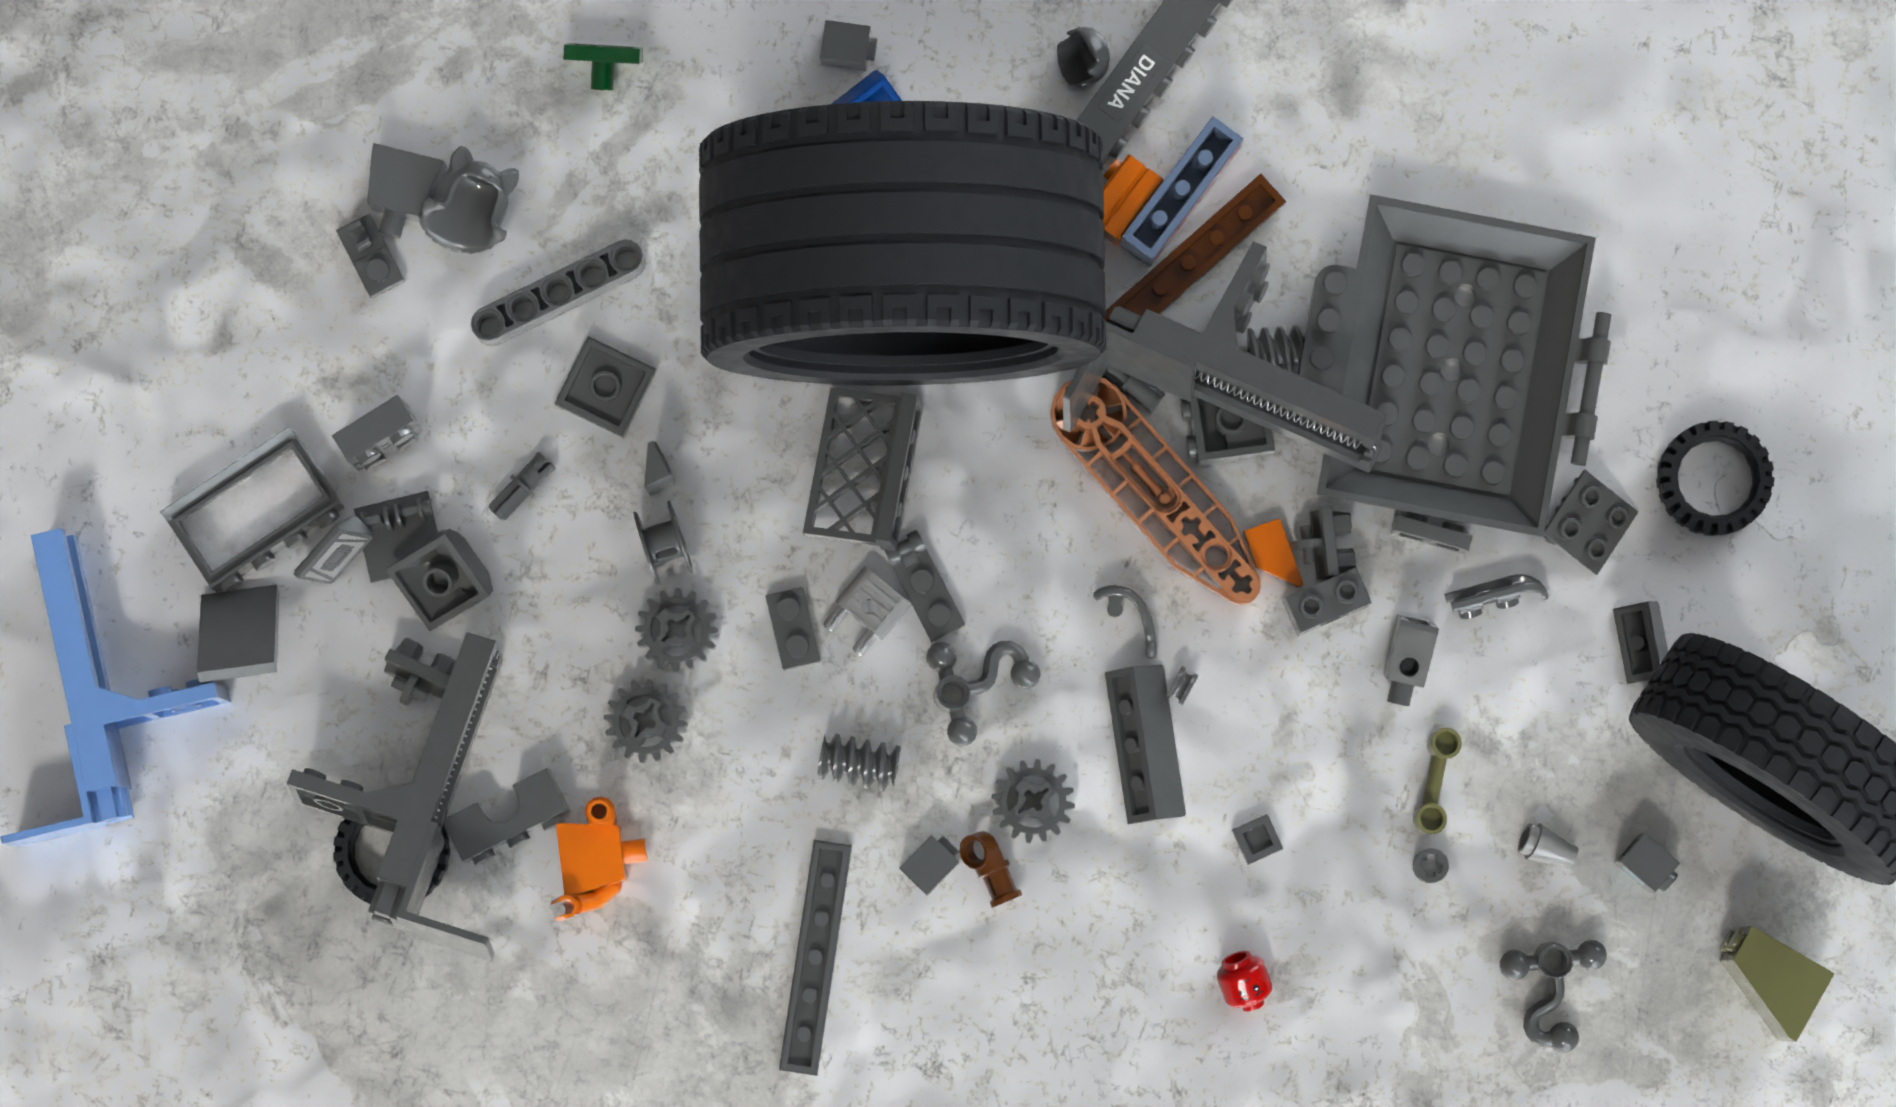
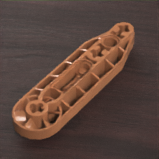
[1050,378,1261,606]

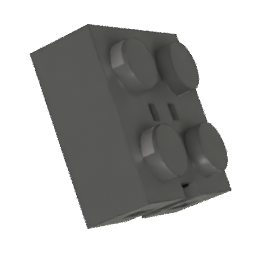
[331,395,423,471]

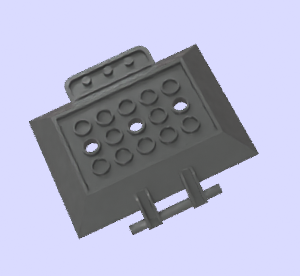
[1298,194,1612,538]

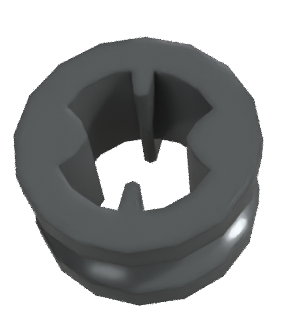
[1166,666,1199,705]
[1413,848,1449,883]

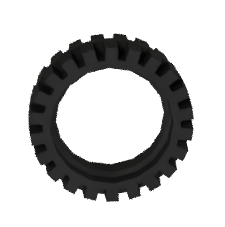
[1656,421,1774,536]
[333,819,450,904]

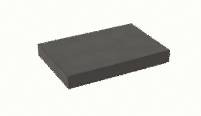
[197,584,279,682]

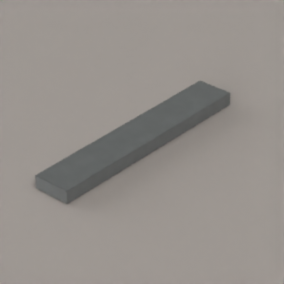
[779,840,852,1076]

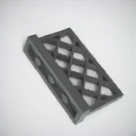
[803,387,923,551]

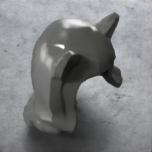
[418,146,519,255]

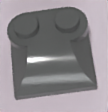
[386,528,494,631]

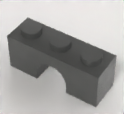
[444,768,571,865]

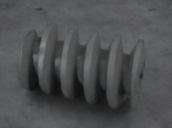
[1246,325,1306,372]
[817,733,901,792]

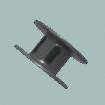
[633,500,694,585]

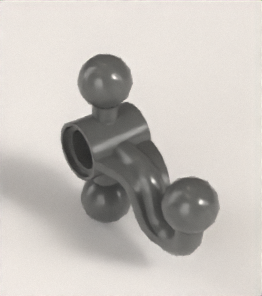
[926,640,1041,746]
[1499,940,1607,1053]

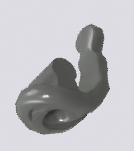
[1093,585,1157,659]

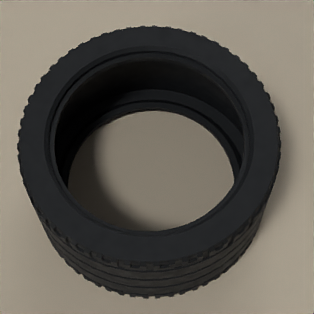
[699,101,1106,385]

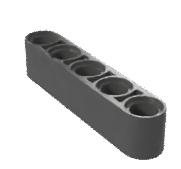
[471,239,646,346]

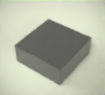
[1232,814,1283,865]

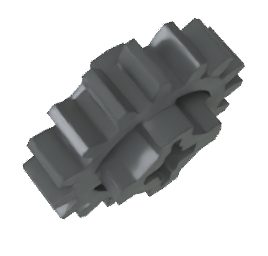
[635,588,719,672]
[604,679,688,763]
[991,759,1075,843]

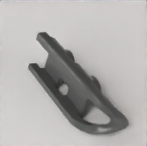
[1444,574,1549,619]

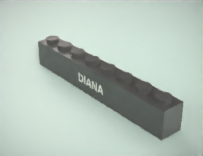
[1076,0,1233,177]

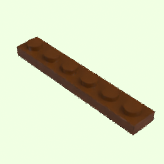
[1103,174,1286,322]

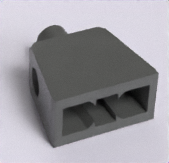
[367,143,448,239]
[1383,614,1439,706]

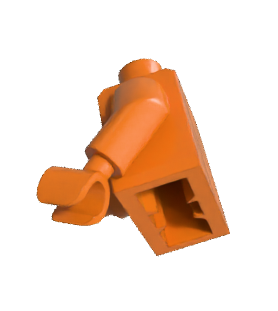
[551,797,648,921]

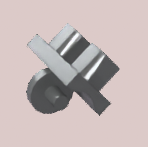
[1291,506,1356,580]
[384,638,455,706]

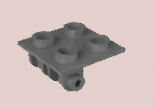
[1541,470,1638,575]
[354,491,438,583]

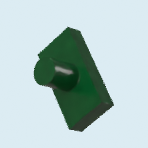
[563,43,643,90]

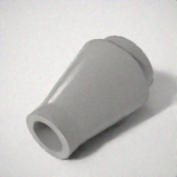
[1518,823,1579,869]

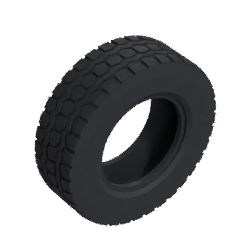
[1629,633,1896,885]

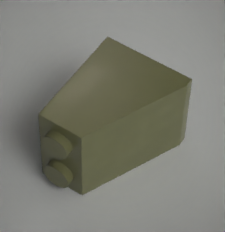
[1720,926,1835,1042]

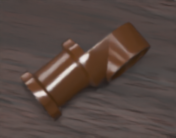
[959,831,1023,908]

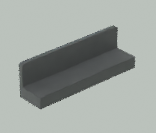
[1105,664,1186,824]

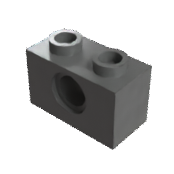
[1282,567,1372,637]

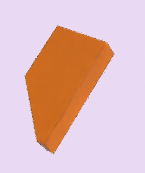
[1243,518,1304,588]

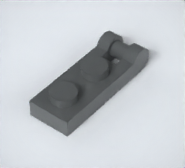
[884,530,965,643]

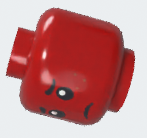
[1217,951,1272,1012]

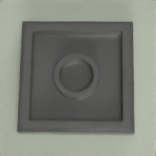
[554,336,657,439]

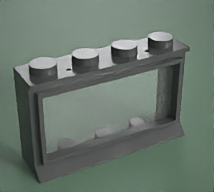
[160,427,345,592]

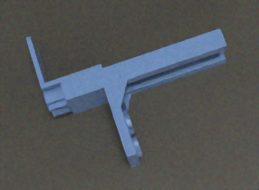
[0,528,231,847]

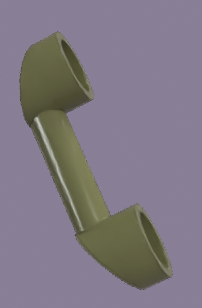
[1413,728,1462,835]

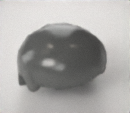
[1057,27,1110,88]

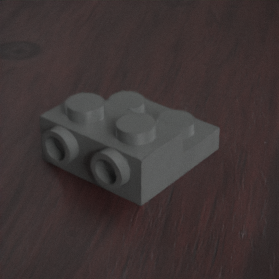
[1180,396,1275,467]

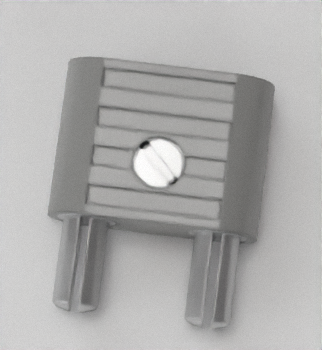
[823,566,911,656]

